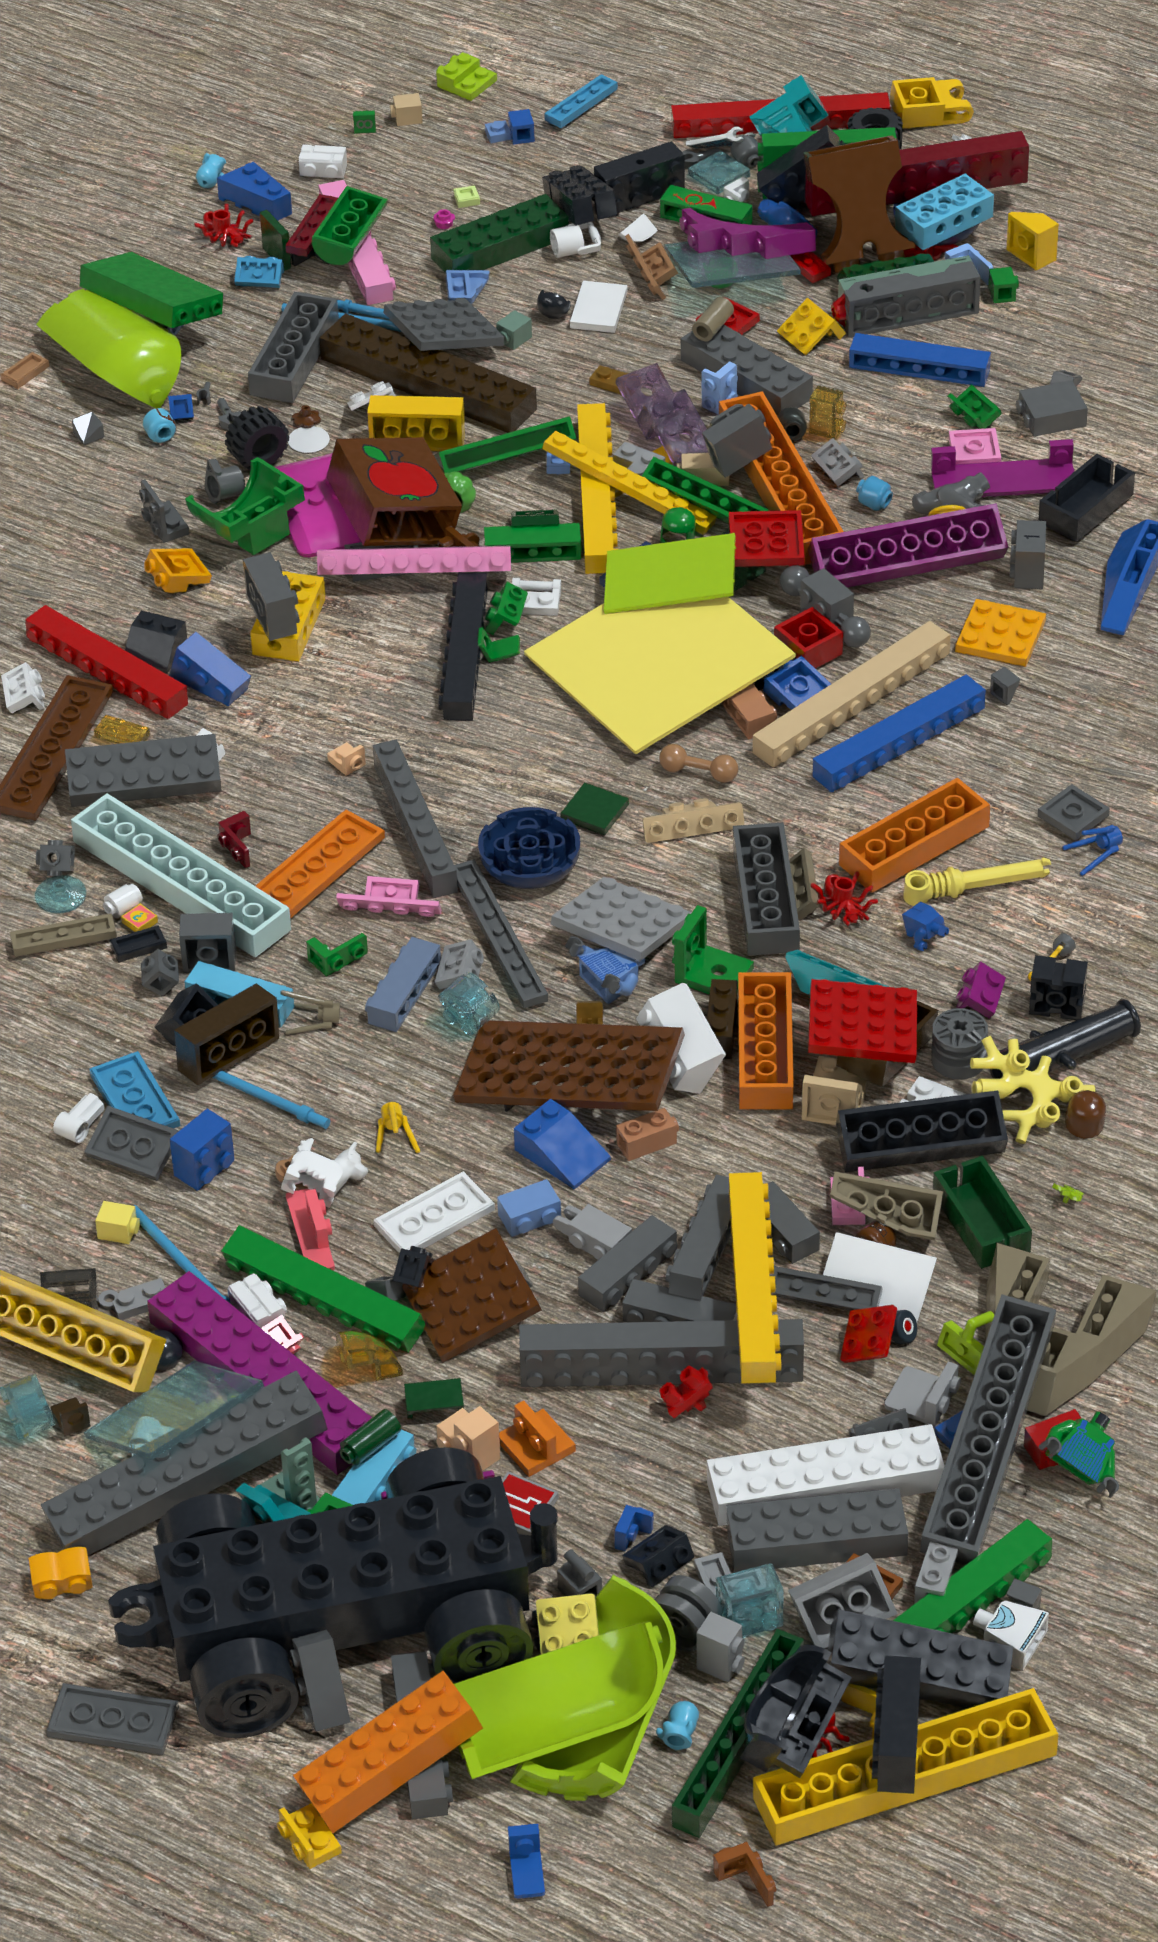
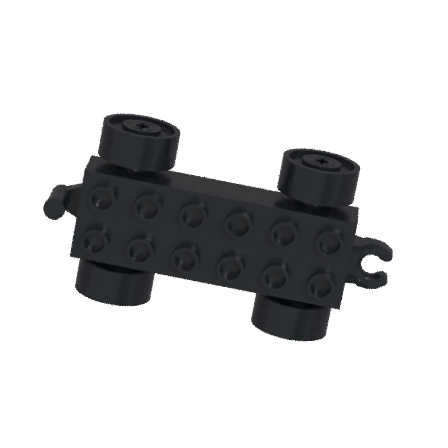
[108,1447,558,1738]

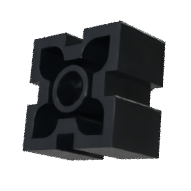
[1029,955,1088,1020]

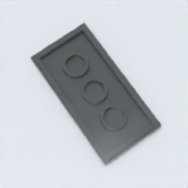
[47,1683,179,1755]

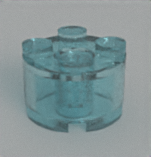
[438,973,500,1036]
[0,1374,56,1440]

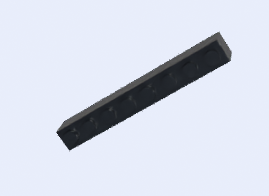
[438,572,488,721]

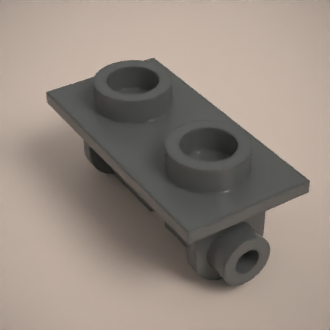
[848,1408,909,1437]

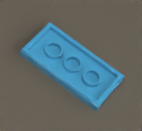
[89,1051,180,1129]

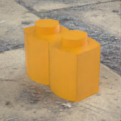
[28,1547,93,1599]

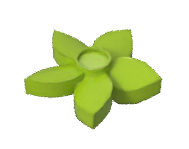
[1052,1183,1084,1204]

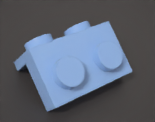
[701,361,738,415]

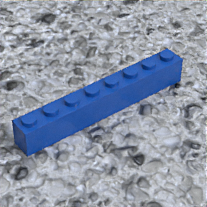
[812,674,986,793]

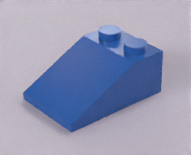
[514,1099,611,1190]

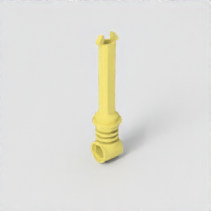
[903,858,1051,906]

